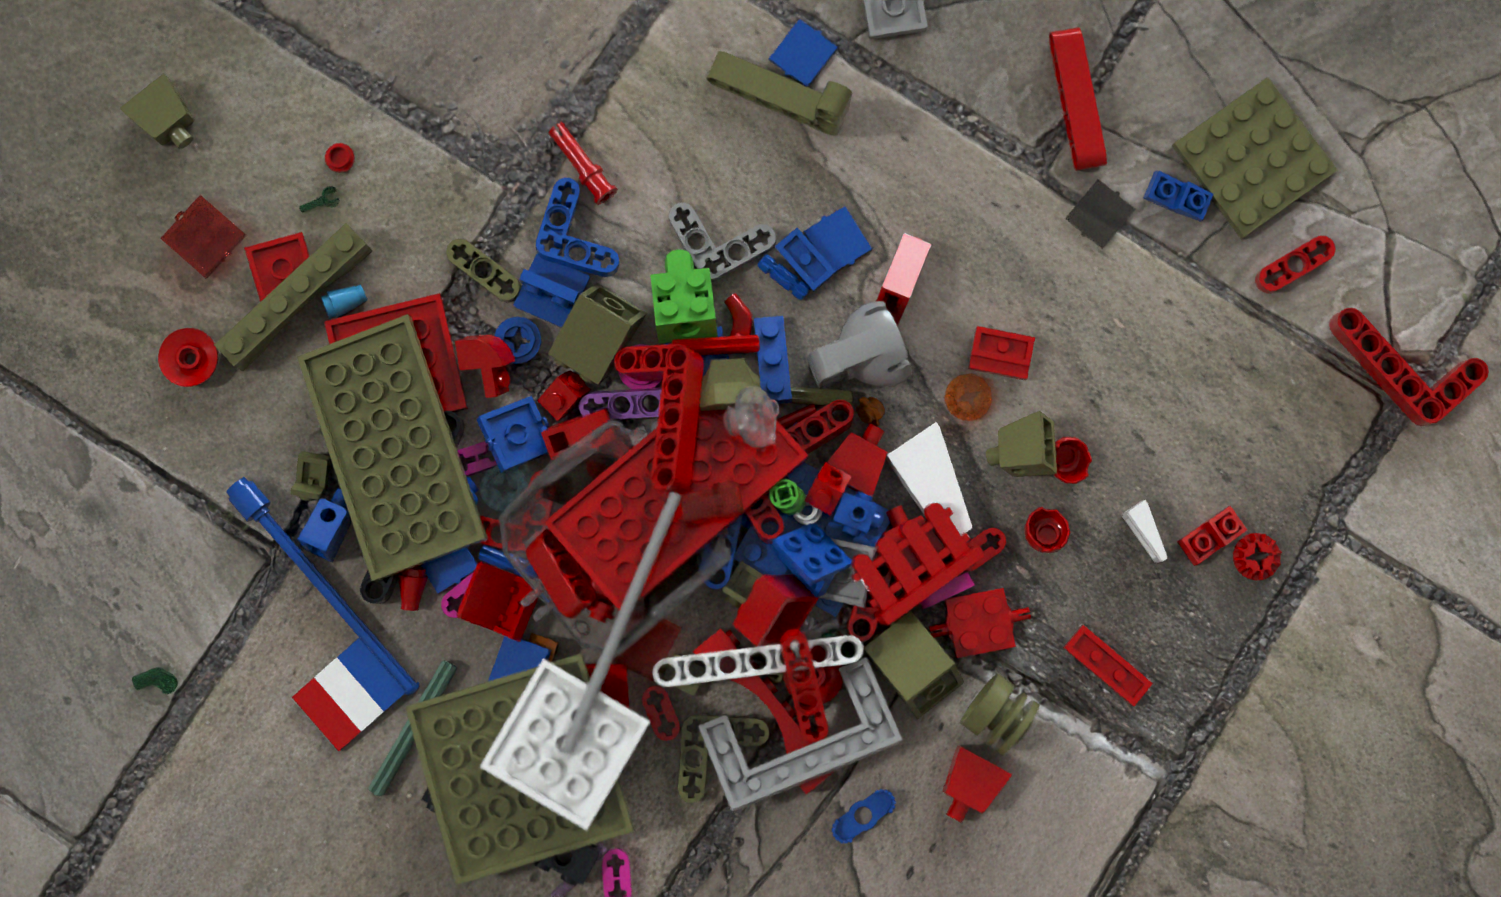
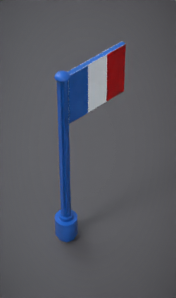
[226,477,420,751]

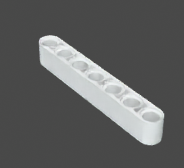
[653,636,863,687]

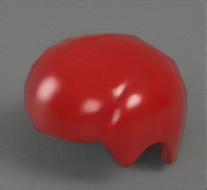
[1052,437,1092,484]
[1024,507,1070,553]

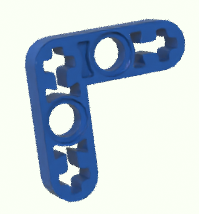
[536,177,619,277]

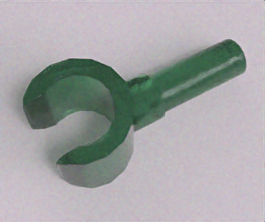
[299,186,340,213]

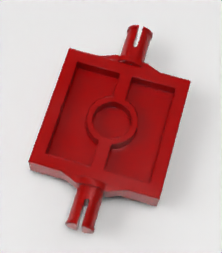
[928,588,1031,658]

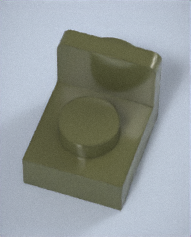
[659,653,706,696]

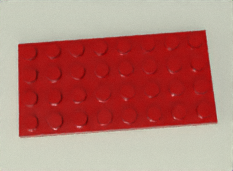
[544,403,808,612]

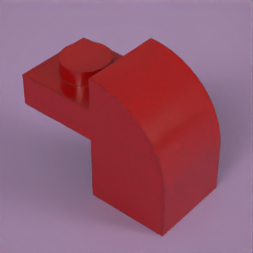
[455,335,515,398]

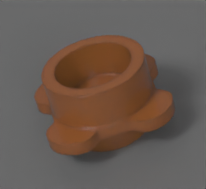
[856,397,885,427]

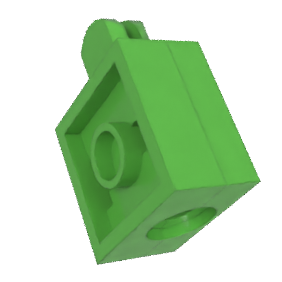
[650,249,718,344]

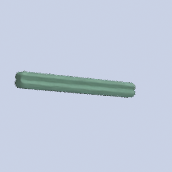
[369,661,457,797]

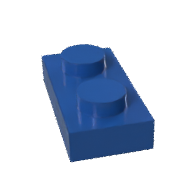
[775,227,836,292]

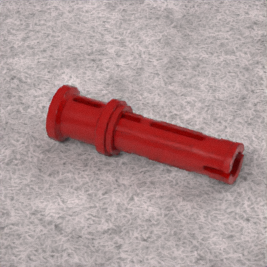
[548,122,618,205]

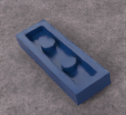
[754,316,792,405]

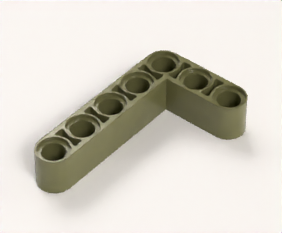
[706,51,852,136]

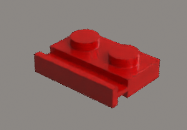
[968,326,1035,381]

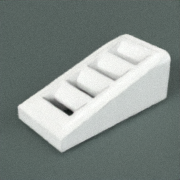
[1122,500,1167,563]

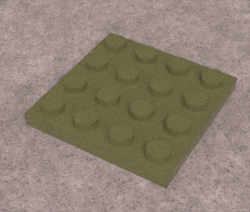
[1172,77,1337,239]

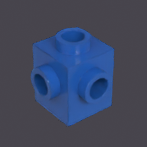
[832,491,881,537]

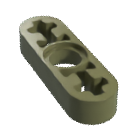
[446,239,521,302]

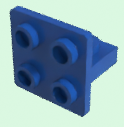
[514,254,590,328]
[772,523,852,598]

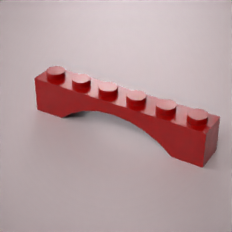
[693,629,834,794]

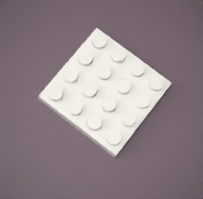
[480,659,650,830]

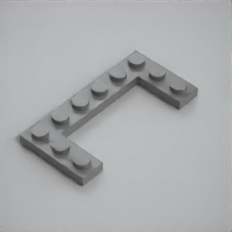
[698,657,902,812]

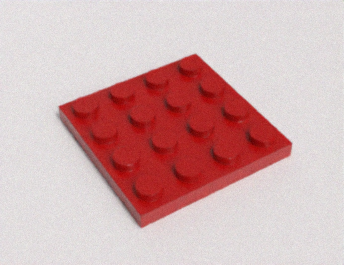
[324,293,468,412]

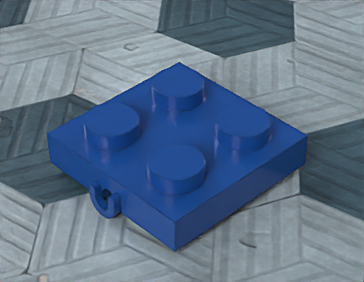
[476,396,549,473]

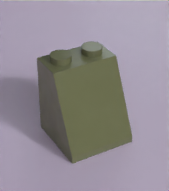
[548,283,647,385]
[864,611,964,719]

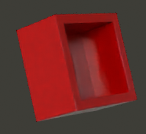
[732,574,819,647]

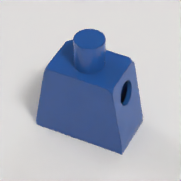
[298,488,352,563]

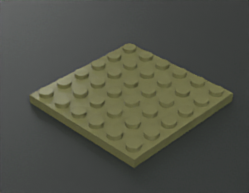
[405,653,634,885]

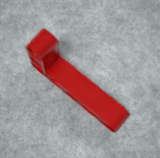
[1329,307,1489,426]
[614,344,704,496]
[744,399,854,544]

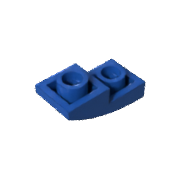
[1143,170,1214,221]

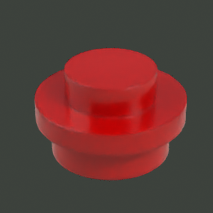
[325,143,355,173]
[586,600,615,623]

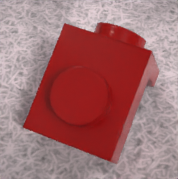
[537,370,590,421]

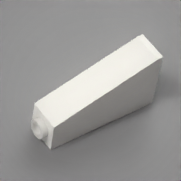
[886,422,973,536]

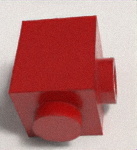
[804,462,852,515]

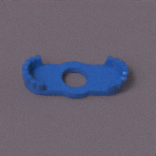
[832,789,896,844]

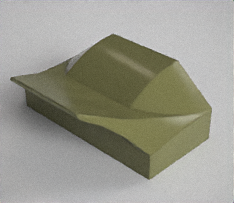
[700,358,761,411]

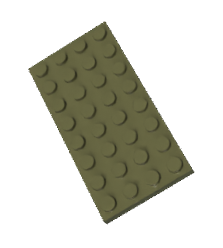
[297,314,488,582]

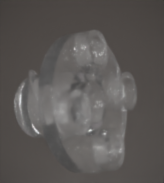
[723,386,779,448]

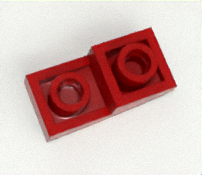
[1177,506,1247,566]

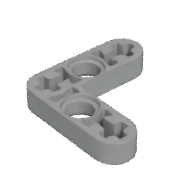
[669,202,775,282]

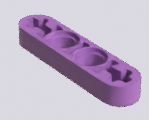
[579,388,682,419]

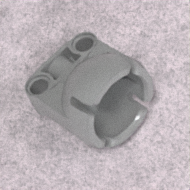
[807,301,912,389]

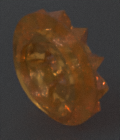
[945,373,992,421]

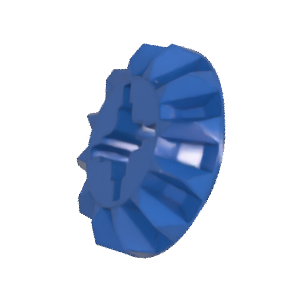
[494,317,542,364]

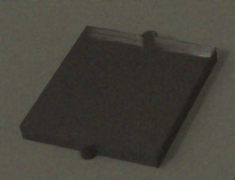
[1065,179,1135,249]

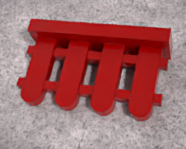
[851,503,985,625]

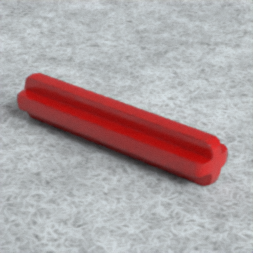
[672,335,760,355]

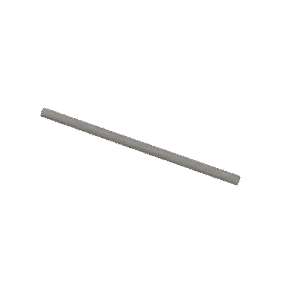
[561,491,682,754]

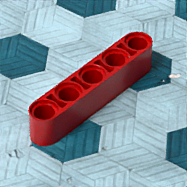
[1049,27,1107,171]

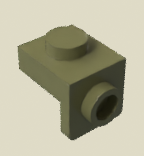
[291,451,331,501]
[722,561,763,609]

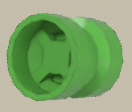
[769,479,806,515]

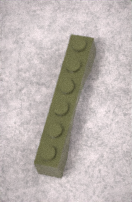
[214,223,372,371]

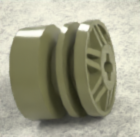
[960,673,1040,755]

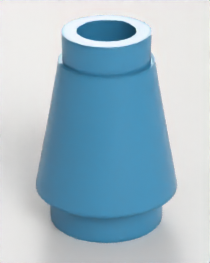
[321,284,367,319]

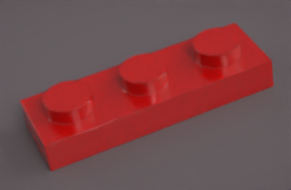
[1063,625,1153,707]

